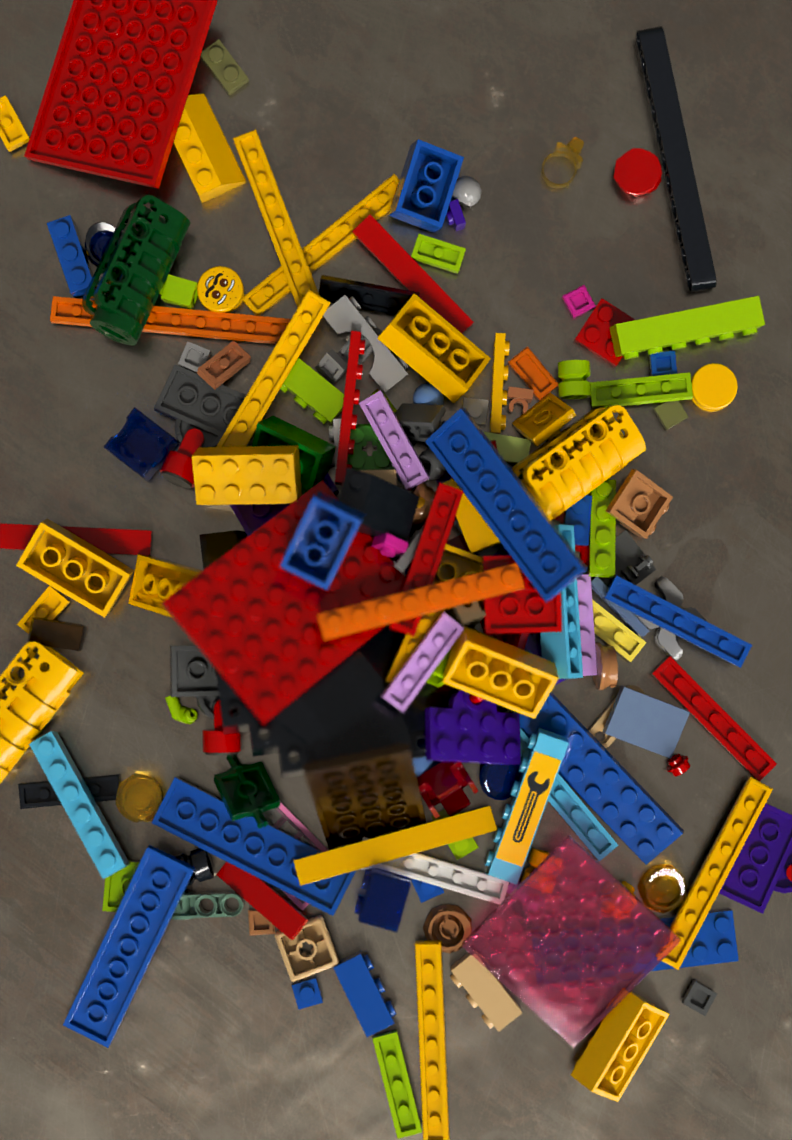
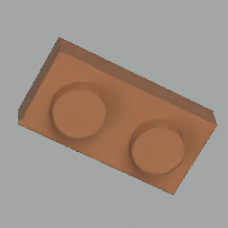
[197,341,251,390]

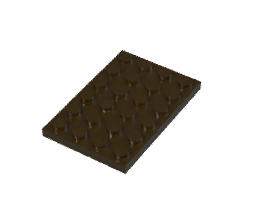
[303,742,427,850]

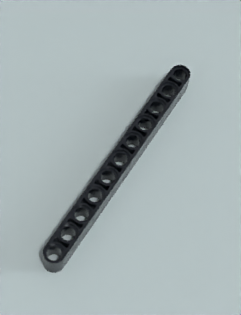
[636,26,717,292]

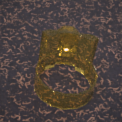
[541,137,584,188]

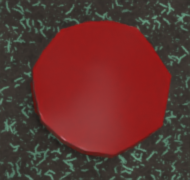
[614,148,662,197]

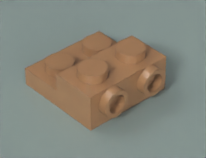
[606,469,673,539]

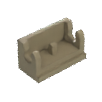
[444,601,486,629]

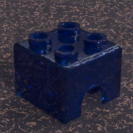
[104,407,179,481]
[354,868,411,932]

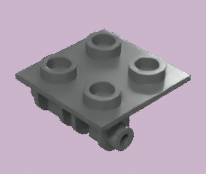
[588,530,656,588]

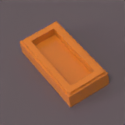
[508,346,558,401]

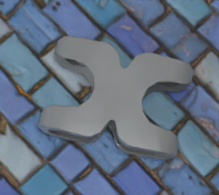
[633,576,706,661]

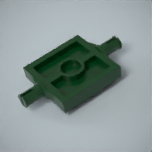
[214,754,281,828]

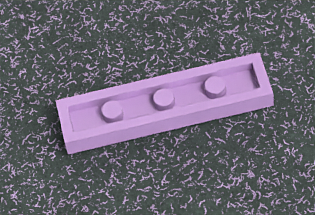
[359,390,430,491]
[577,574,597,676]
[381,613,464,713]

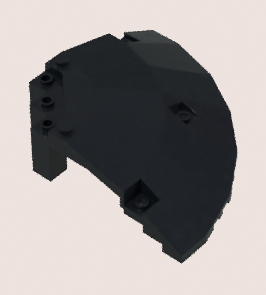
[199,530,459,779]

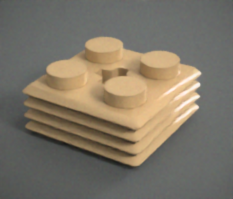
[274,915,339,982]

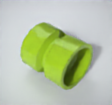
[557,360,591,400]

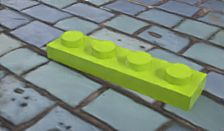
[590,372,693,409]
[589,479,616,578]
[372,1030,422,1139]

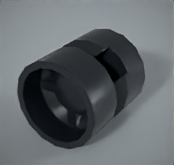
[173,848,214,886]

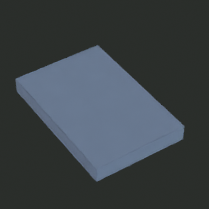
[602,685,690,759]

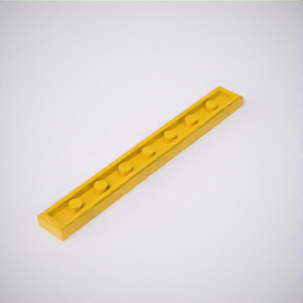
[233,129,320,308]
[242,174,399,316]
[216,290,331,447]
[655,776,773,970]
[293,806,497,886]
[415,941,450,1140]

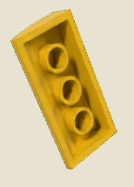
[128,555,202,618]

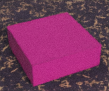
[562,285,596,319]

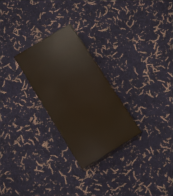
[28,617,84,651]

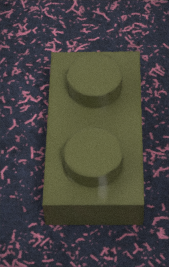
[200,39,249,96]

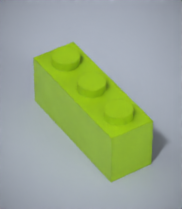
[280,358,344,425]

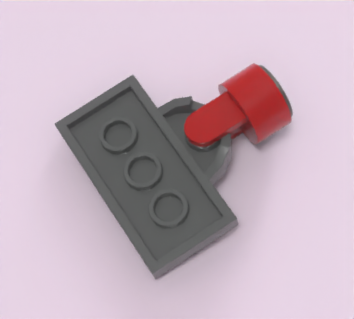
[154,364,253,489]
[170,645,241,755]

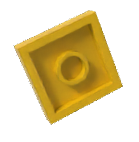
[512,393,577,446]

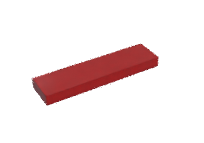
[216,862,309,940]

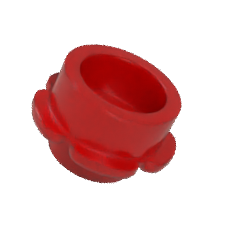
[667,754,691,777]

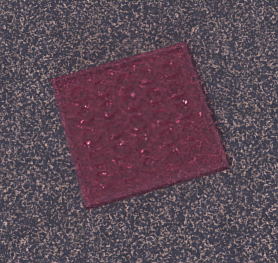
[462,835,681,1048]

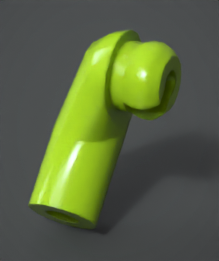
[165,696,198,724]

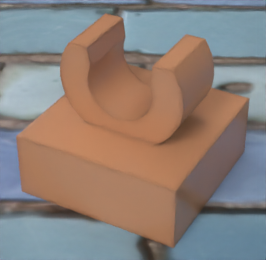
[507,387,534,414]

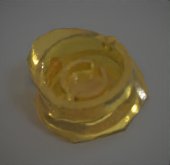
[115,773,163,823]
[638,864,687,914]

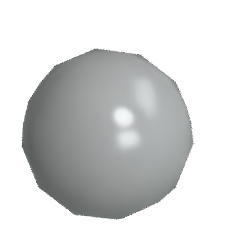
[452,176,482,207]

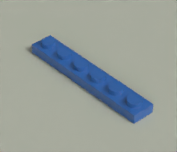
[604,575,752,668]

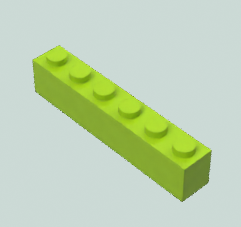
[610,296,765,360]

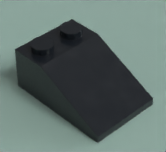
[338,468,420,542]

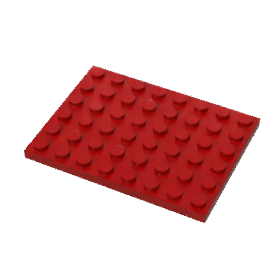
[24,0,218,189]
[162,480,406,726]

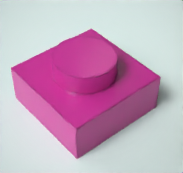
[372,533,408,557]

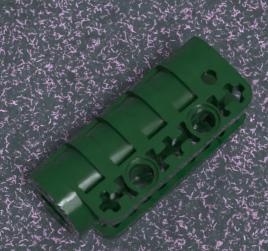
[82,195,191,346]

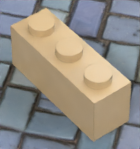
[450,948,523,1032]

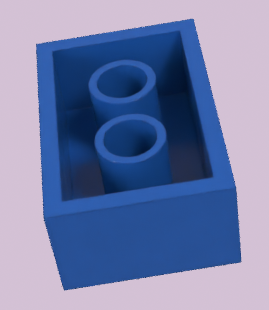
[388,139,464,233]
[280,491,365,590]

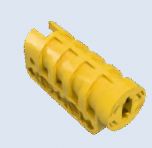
[512,405,646,521]
[0,642,84,784]

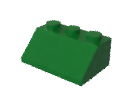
[252,415,336,495]

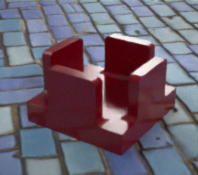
[417,761,478,818]

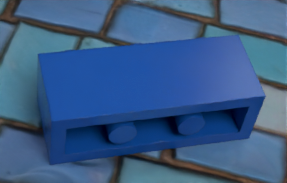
[47,215,96,299]
[333,950,397,1037]

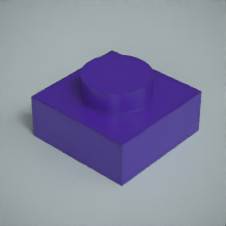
[446,199,466,232]

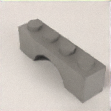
[323,295,408,393]

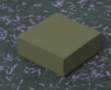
[653,401,688,430]

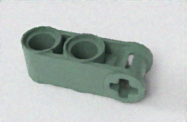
[171,890,245,920]

